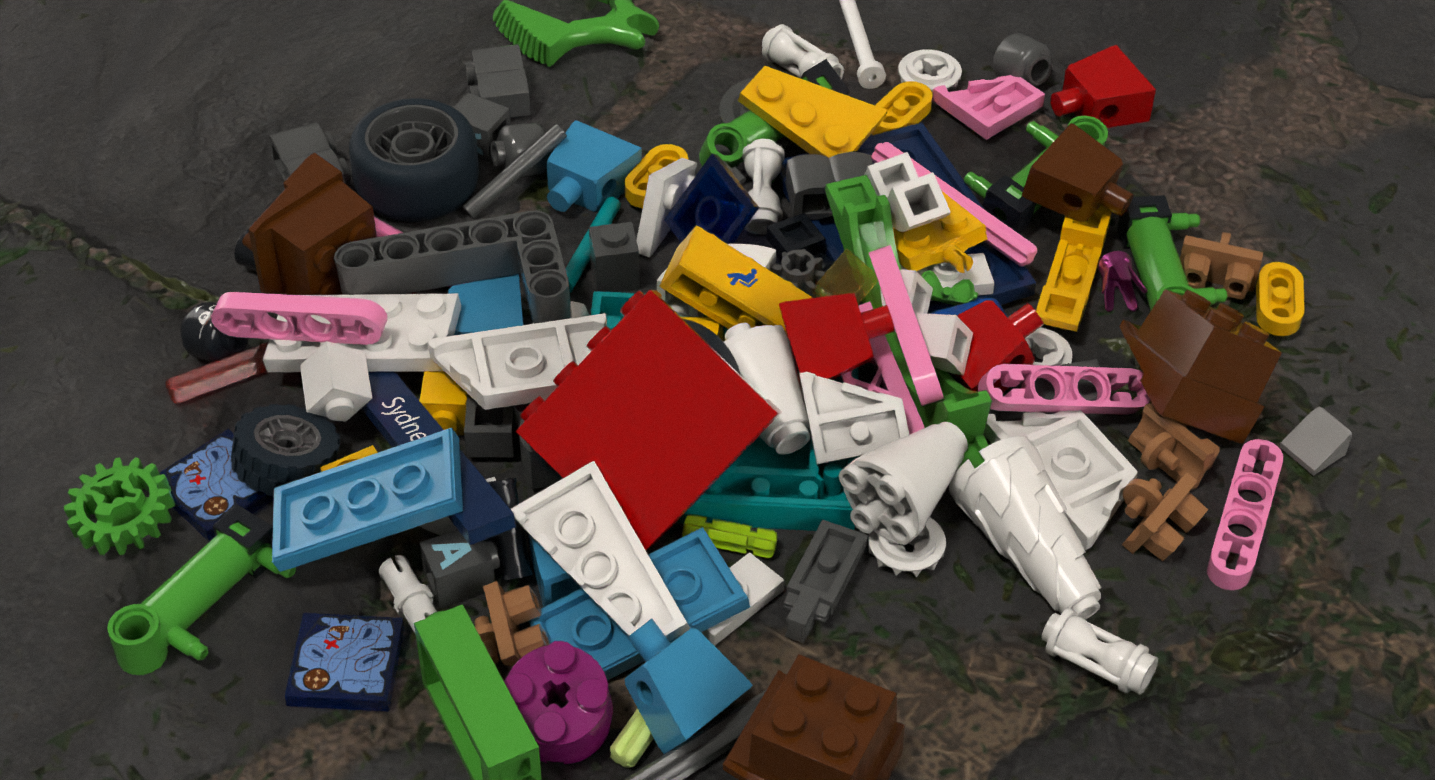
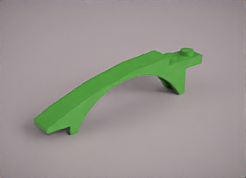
[825,175,992,469]

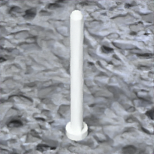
[839,0,886,89]

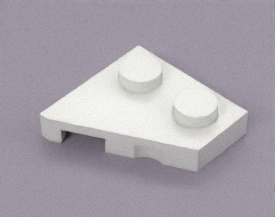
[636,158,698,257]
[799,372,909,464]

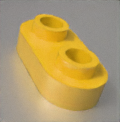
[872,81,933,135]
[625,144,688,209]
[1256,262,1305,336]

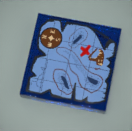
[159,429,274,542]
[285,613,405,712]

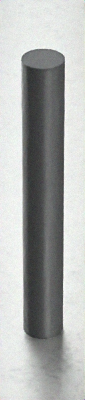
[462,124,567,219]

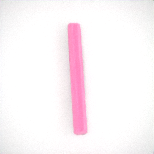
[871,142,1038,267]

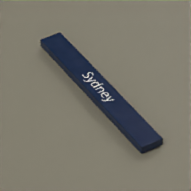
[361,372,516,545]

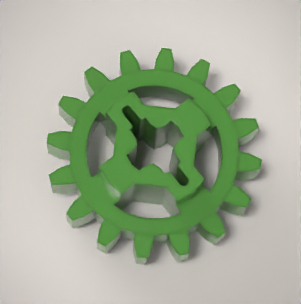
[64,457,175,555]

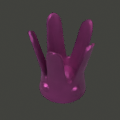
[1098,251,1148,312]

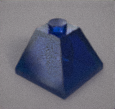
[664,153,759,244]

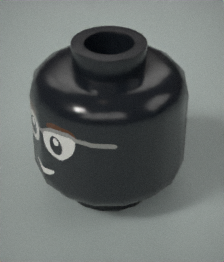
[180,302,248,365]

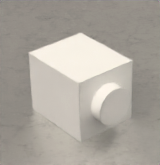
[300,341,372,422]

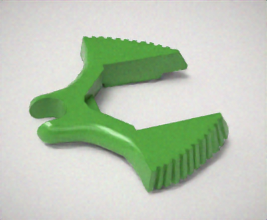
[493,0,659,67]

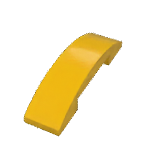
[1036,206,1112,332]

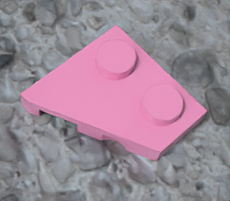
[932,75,1045,140]

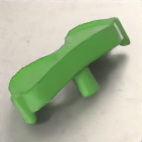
[921,270,978,306]

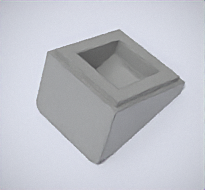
[1279,406,1352,476]

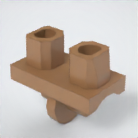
[1180,232,1264,300]
[1128,403,1220,491]
[1122,472,1208,561]
[474,581,550,668]

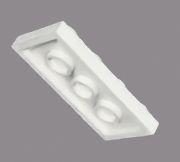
[263,293,462,372]

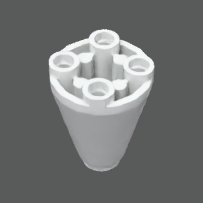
[724,323,811,455]
[839,422,968,545]

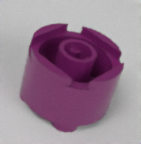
[504,641,613,764]

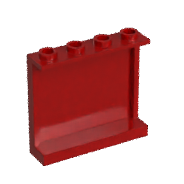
[516,289,782,552]

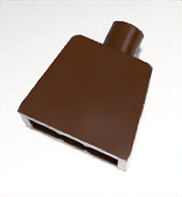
[1022,123,1134,222]

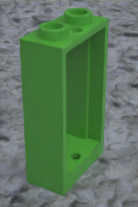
[414,604,542,780]

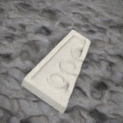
[511,461,690,641]

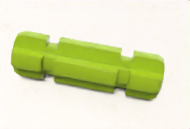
[682,514,778,559]

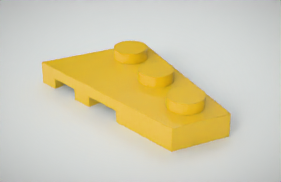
[738,66,888,158]

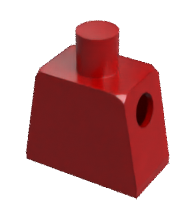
[1051,45,1156,128]
[779,293,895,380]
[954,300,1044,393]

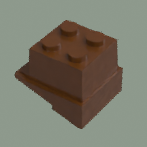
[242,153,377,295]
[1119,289,1282,444]
[723,654,905,780]

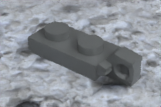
[783,520,868,643]

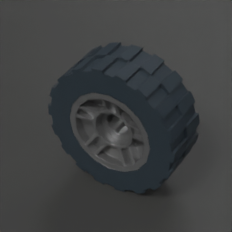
[231,404,340,497]

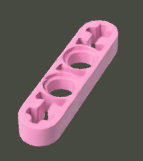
[868,245,944,406]
[211,292,387,345]
[978,364,1151,415]
[1207,439,1283,591]

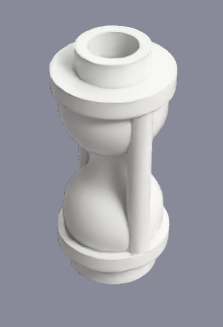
[762,24,844,79]
[740,139,785,234]
[1042,608,1158,695]

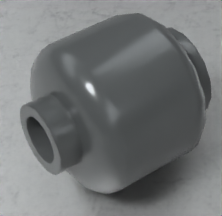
[993,33,1052,87]
[491,123,555,178]

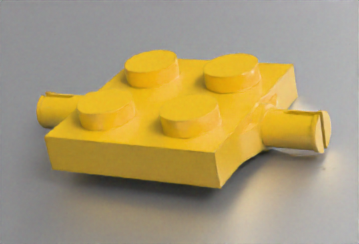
[893,190,987,273]

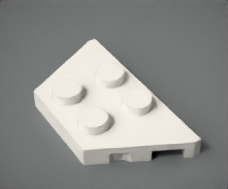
[428,313,607,410]
[983,410,1138,550]

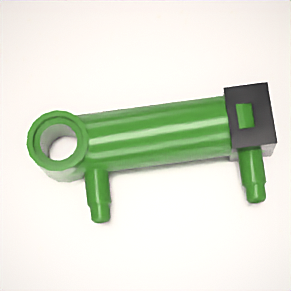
[699,59,850,183]
[964,115,1108,234]
[1117,195,1228,311]
[107,504,296,675]

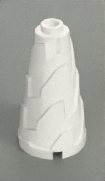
[949,436,1101,620]

